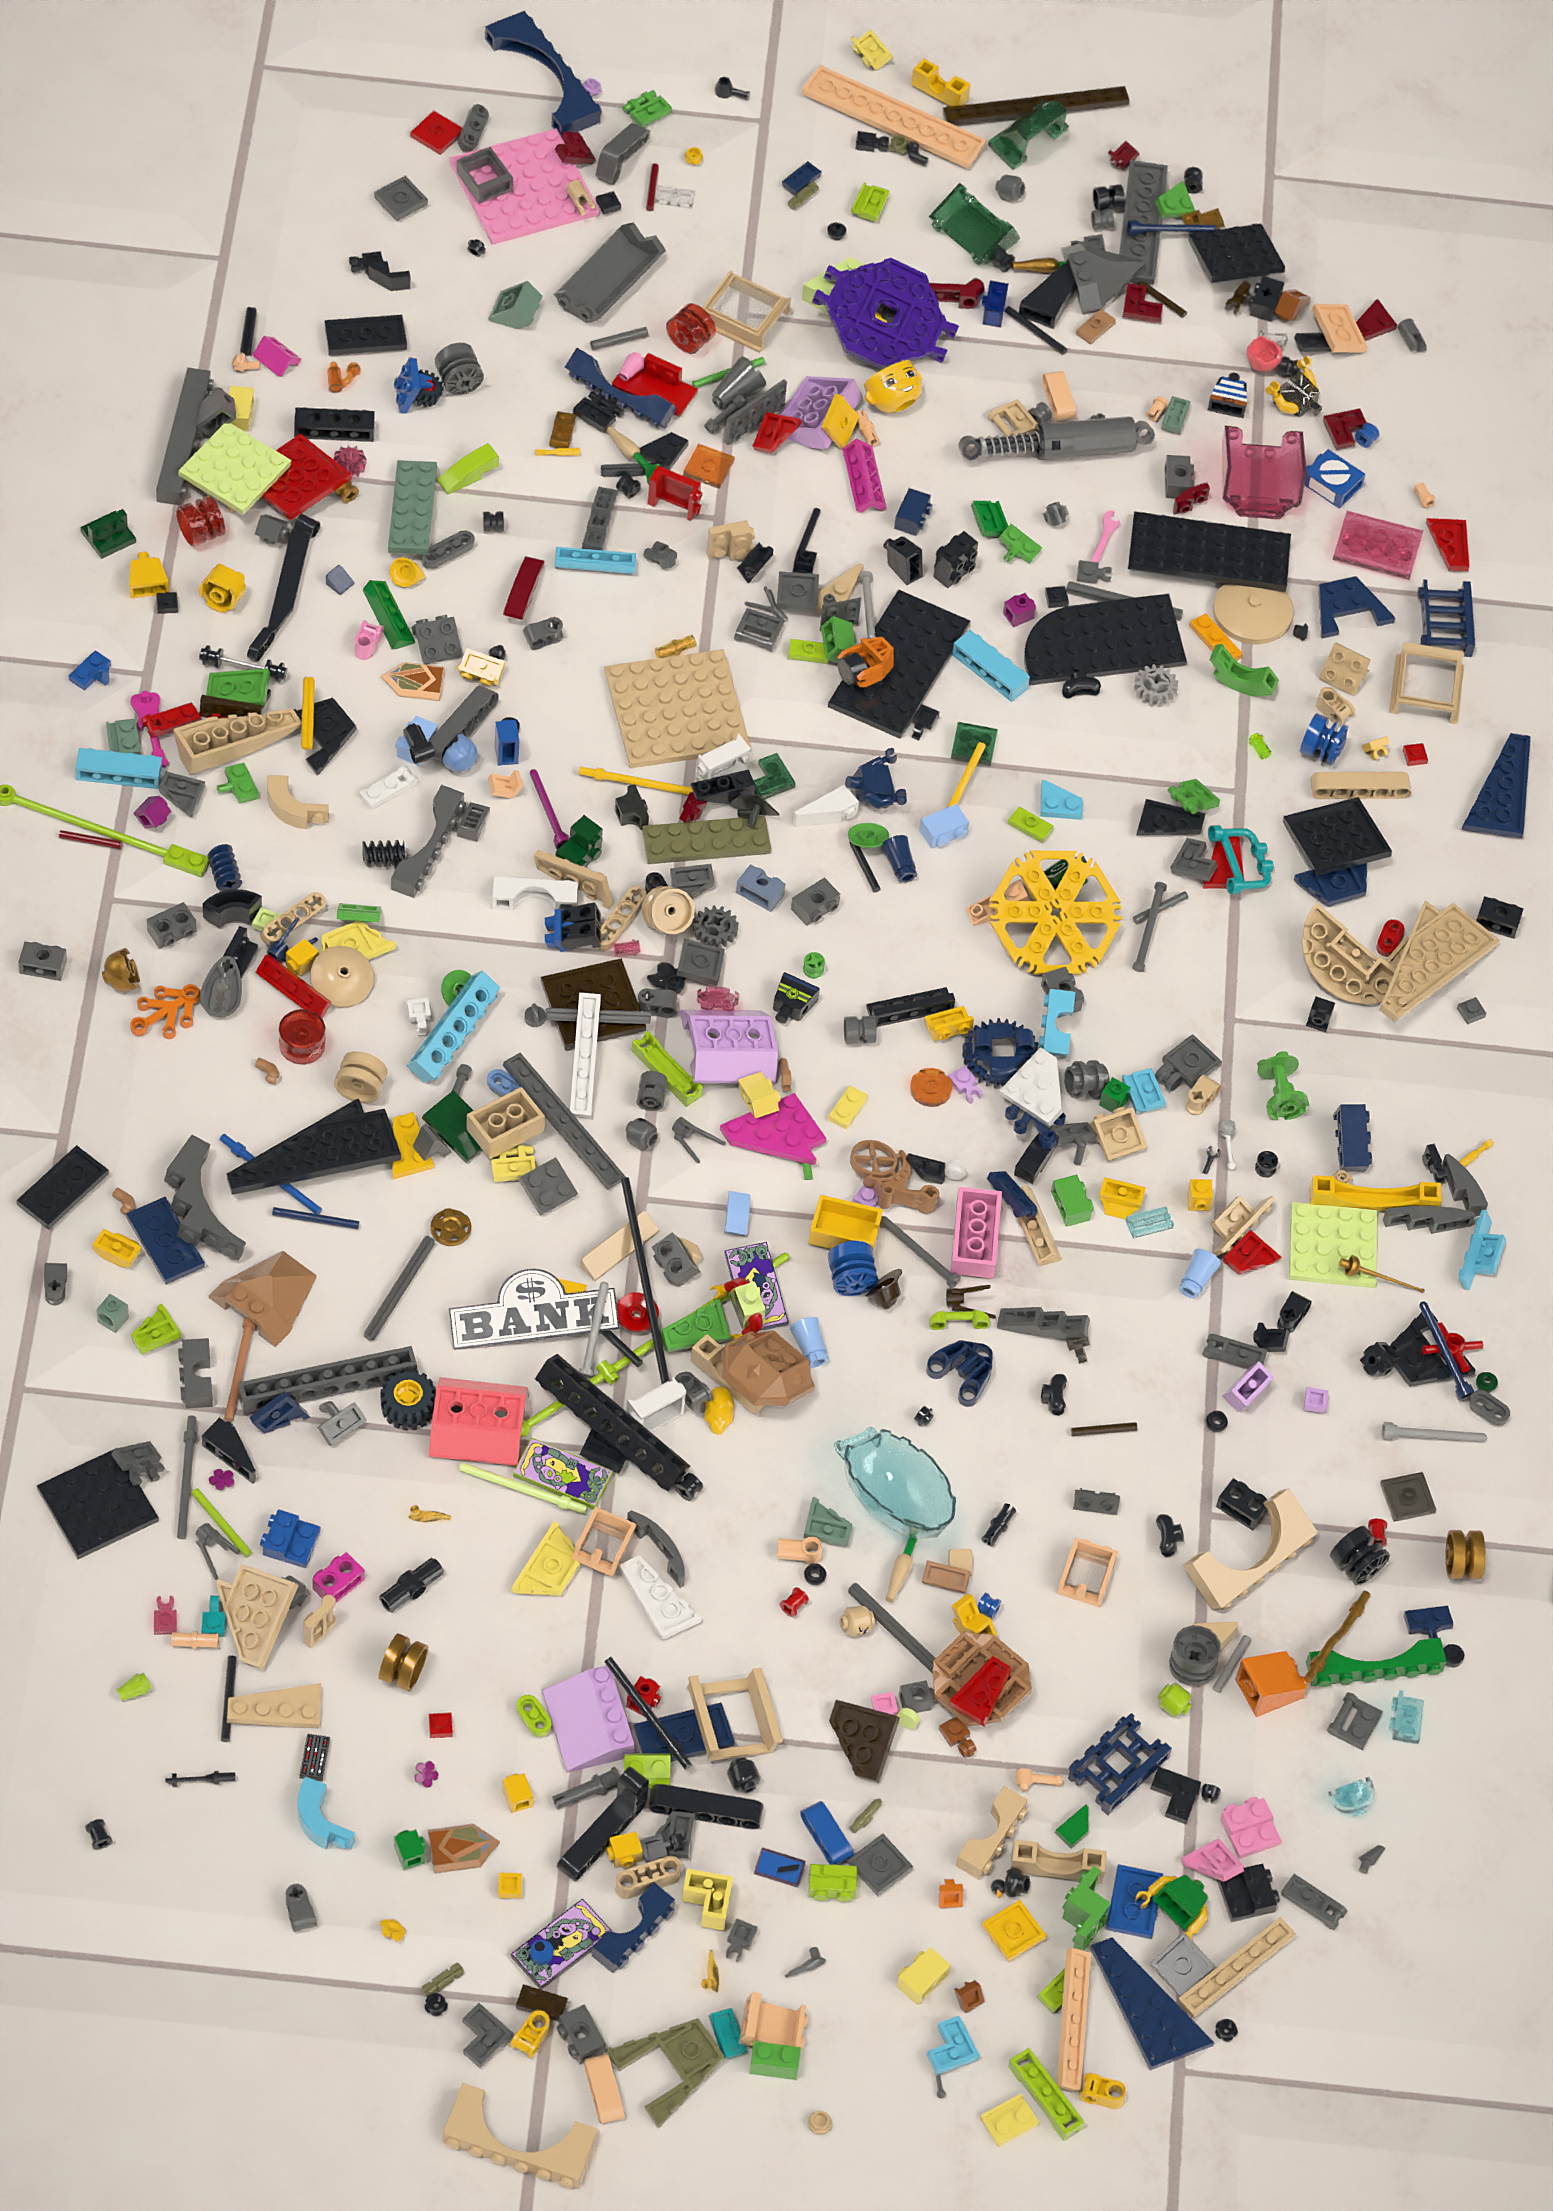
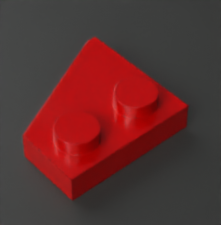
[752,412,802,453]
[1222,1230,1281,1275]

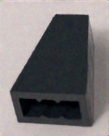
[1019,263,1077,329]

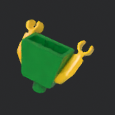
[1135,1874,1208,1940]

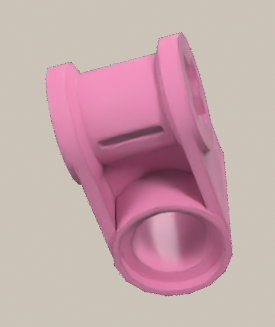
[354,620,384,660]

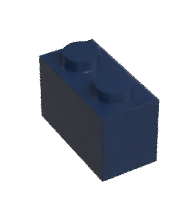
[894,488,933,536]

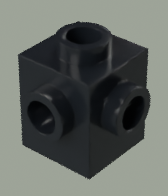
[1360,1342,1399,1376]

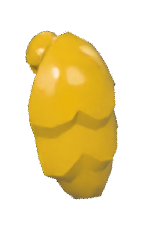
[704,1386,734,1435]

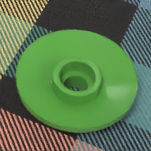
[848,823,889,848]
[441,970,478,1011]

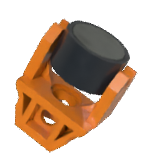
[837,637,894,687]

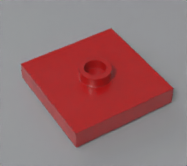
[410,110,462,155]

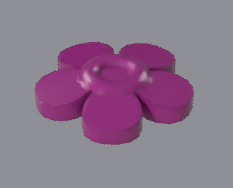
[209,1469,234,1490]
[414,1761,439,1788]

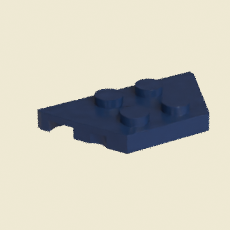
[1294,863,1367,907]

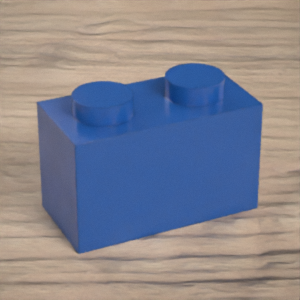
[495,720,519,766]

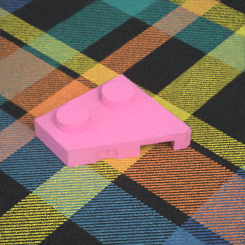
[1181,1838,1244,1881]

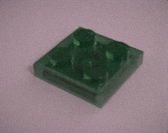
[951,722,998,766]

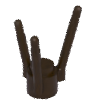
[946,1285,996,1319]

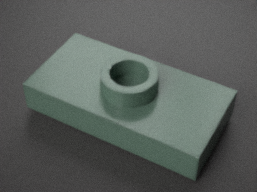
[1161,396,1191,434]

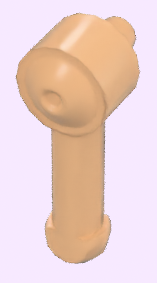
[1016,1768,1063,1792]

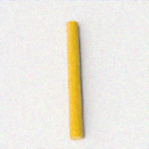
[947,742,986,808]

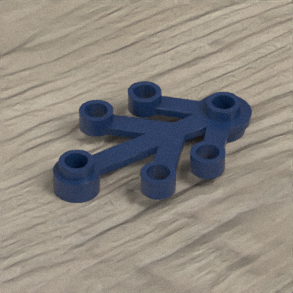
[1005,1104,1066,1149]

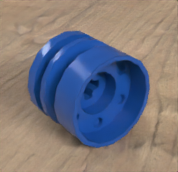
[1300,713,1349,766]
[827,1241,879,1296]

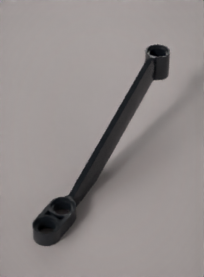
[247,514,321,662]

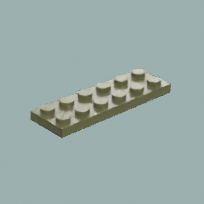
[642,815,771,864]

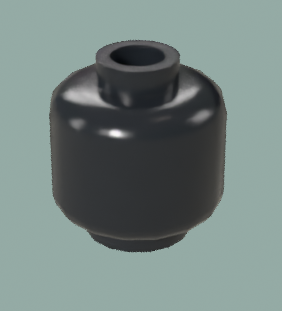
[727,1757,760,1794]

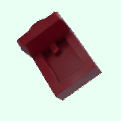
[1107,140,1140,171]
[679,792,707,823]

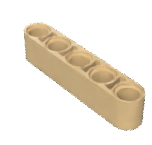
[1310,772,1411,799]

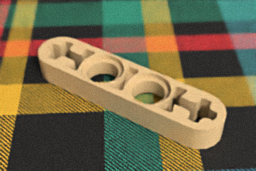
[597,886,646,951]
[260,892,326,945]

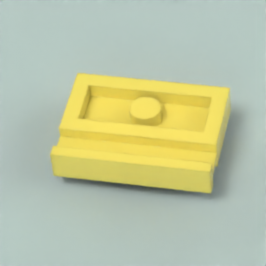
[980,2094,1039,2147]

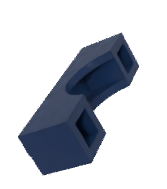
[592,1882,675,1973]

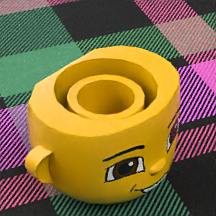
[864,360,922,413]

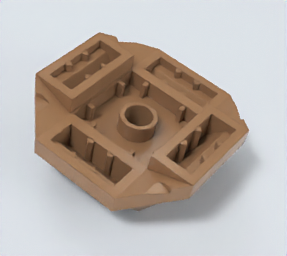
[722,1330,815,1406]
[933,1631,1032,1727]

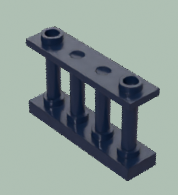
[1417,579,1475,657]

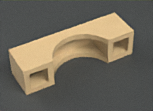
[691,1334,766,1415]
[955,1786,1028,1880]
[1010,1839,1107,1884]

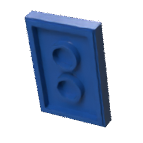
[1106,1864,1163,1939]

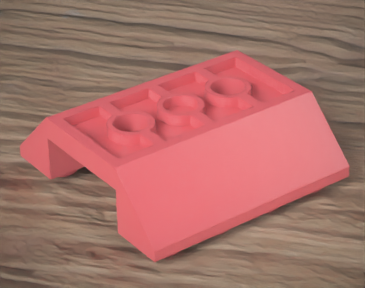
[429,1377,528,1466]

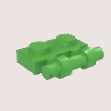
[622,90,672,127]
[1168,779,1220,814]

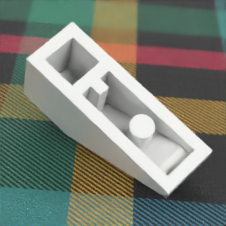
[793,785,859,827]

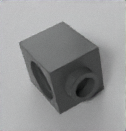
[898,1680,935,1713]

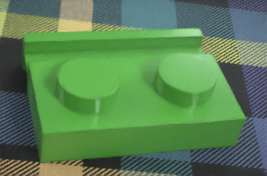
[337,903,381,923]

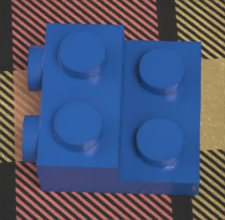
[260,1509,321,1568]

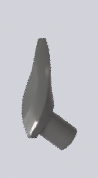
[785,1947,826,1978]

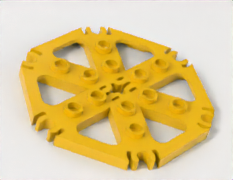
[988,850,1122,975]

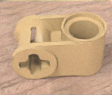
[1316,687,1355,726]
[1186,1074,1222,1115]

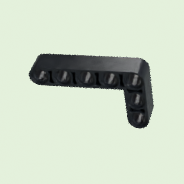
[556,1766,649,1882]

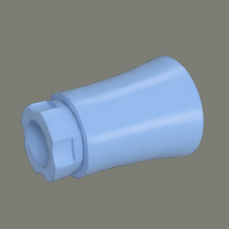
[1179,1249,1221,1299]
[790,1317,829,1368]

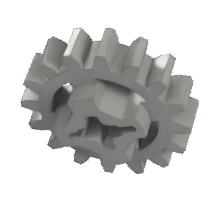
[1134,664,1178,705]

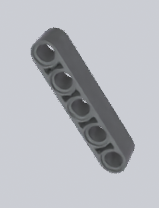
[429,686,499,762]

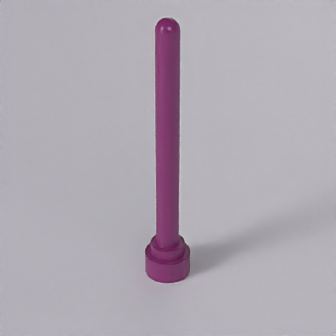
[530,769,570,850]

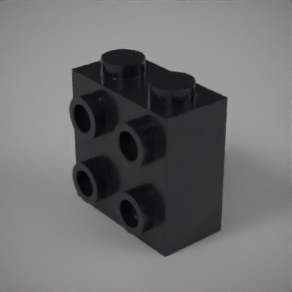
[933,531,979,588]

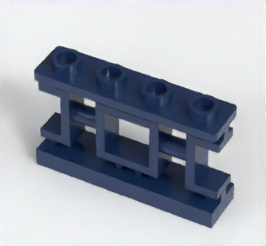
[1068,1713,1172,1815]

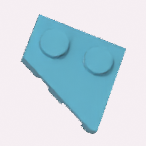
[1040,780,1082,820]

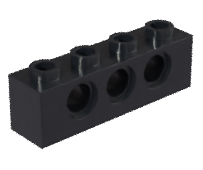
[294,407,375,442]

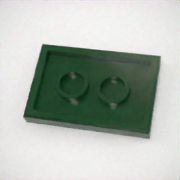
[422,1090,482,1163]

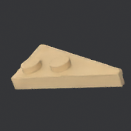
[812,563,864,614]

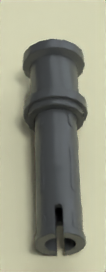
[552,1767,620,1810]

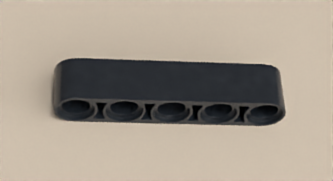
[648,1784,764,1830]

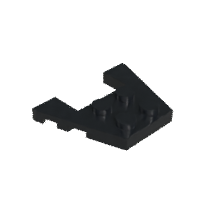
[293,697,357,775]
[1389,1312,1476,1387]

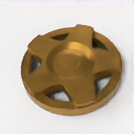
[430,1208,471,1246]

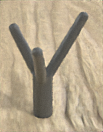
[745,586,788,622]

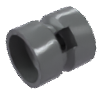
[844,1015,877,1044]
[636,1071,668,1111]

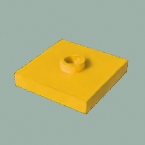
[821,394,859,449]
[981,1900,1047,1962]

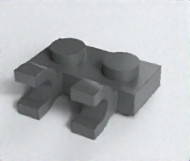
[111,1441,165,1486]

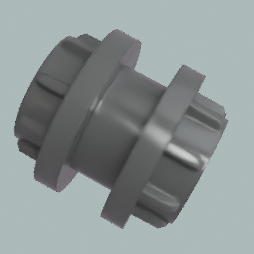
[1064,1060,1109,1098]

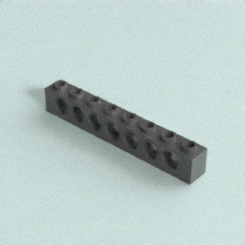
[238,1346,417,1414]

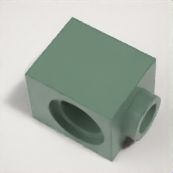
[97,1294,129,1333]

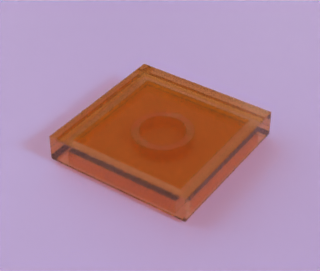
[683,443,735,489]

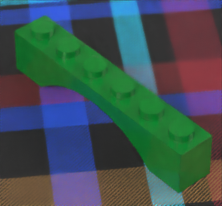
[1306,1638,1446,1687]

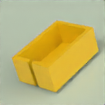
[808,1195,883,1252]

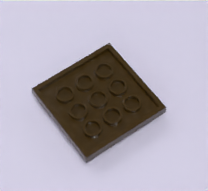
[541,958,646,1050]

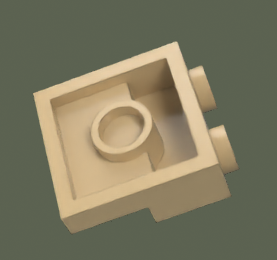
[707,520,755,561]
[1090,1107,1147,1162]

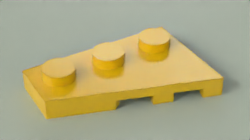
[393,1112,434,1180]

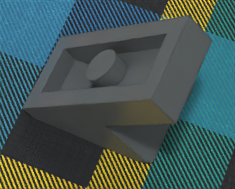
[413,1124,451,1161]

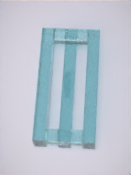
[1126,1206,1174,1238]

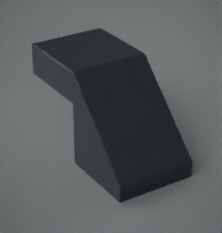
[368,261,411,291]

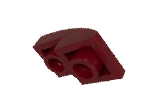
[1172,482,1210,515]

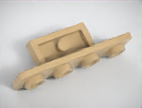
[1210,1195,1275,1256]

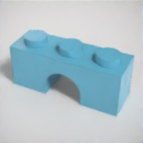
[1039,989,1075,1057]

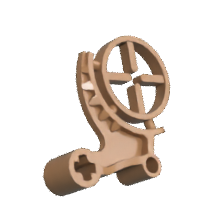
[850,1140,940,1214]

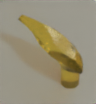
[408,1505,451,1522]
[701,1950,719,1993]

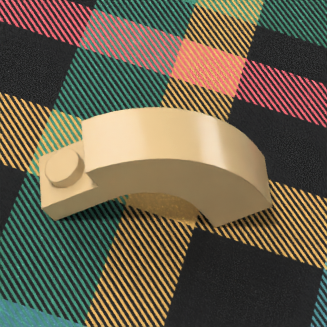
[267,775,329,829]

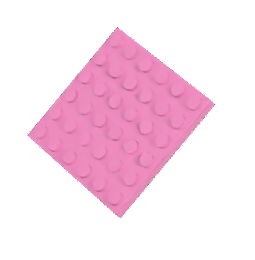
[450,129,600,245]

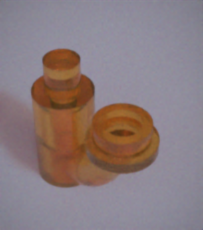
[327,362,361,393]

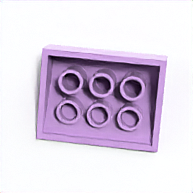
[780,376,863,449]
[543,1665,634,1773]

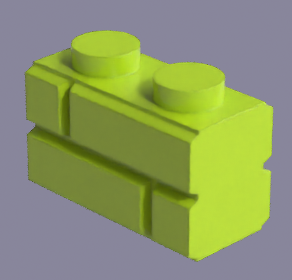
[808,1864,857,1902]

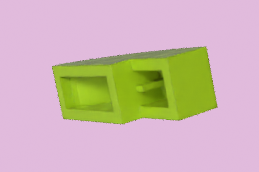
[437,443,499,495]

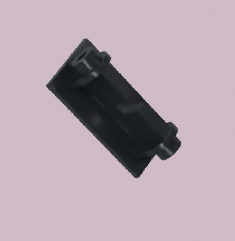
[737,542,774,583]

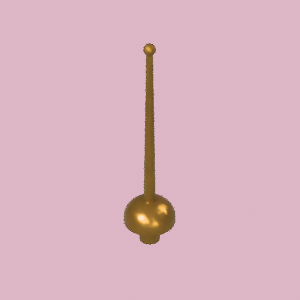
[1339,1255,1425,1293]

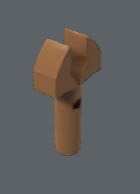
[779,1058,792,1091]

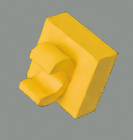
[1362,736,1390,760]

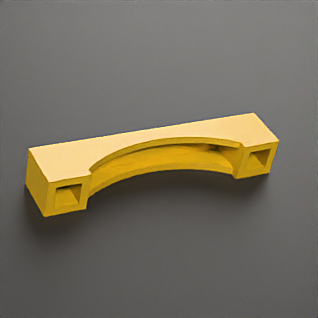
[1309,1175,1442,1211]

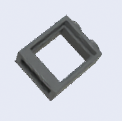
[457,147,513,204]

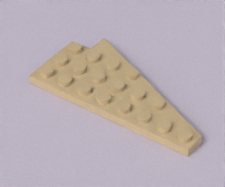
[1379,900,1500,1023]

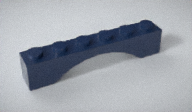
[565,347,678,428]

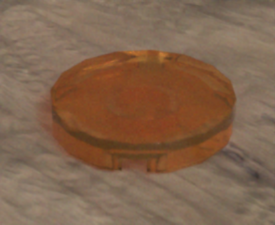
[910,1068,953,1107]

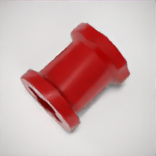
[1368,1518,1388,1546]
[780,1587,809,1617]

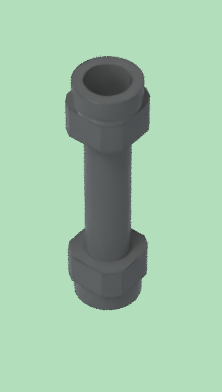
[704,395,747,434]
[452,1064,472,1095]

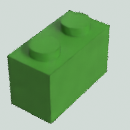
[821,616,856,663]
[1051,1174,1094,1227]
[749,2041,801,2080]

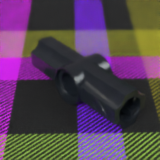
[379,1557,444,1613]

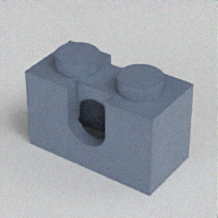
[736,864,786,912]

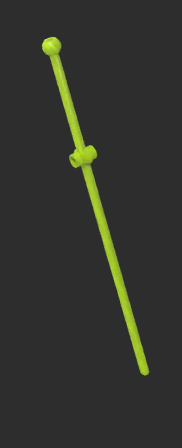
[521,1252,789,1437]

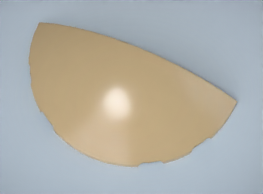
[1302,902,1396,1004]

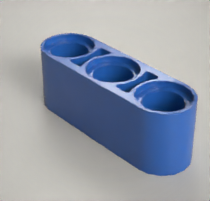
[800,1801,854,1865]

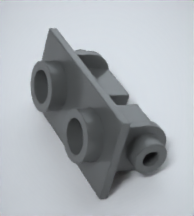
[1073,1488,1120,1515]

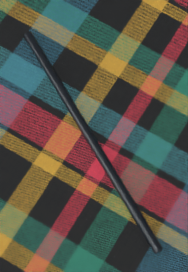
[621,1177,670,1385]

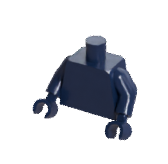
[845,748,907,809]

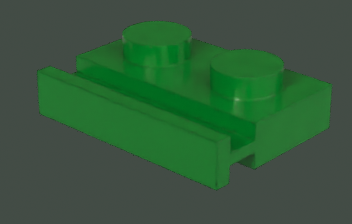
[971,500,1008,536]

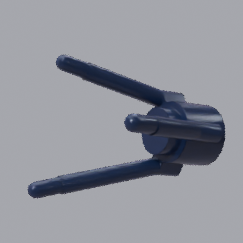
[266,917,318,962]

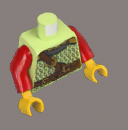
[710,1277,765,1340]

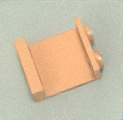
[739,1992,808,2050]

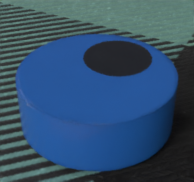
[530,1940,554,1965]

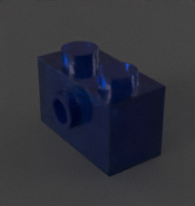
[981,280,1009,328]

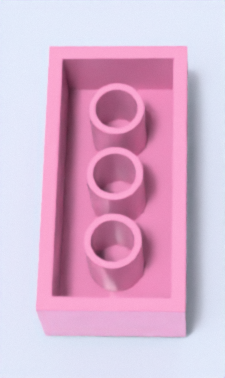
[950,1187,1002,1279]

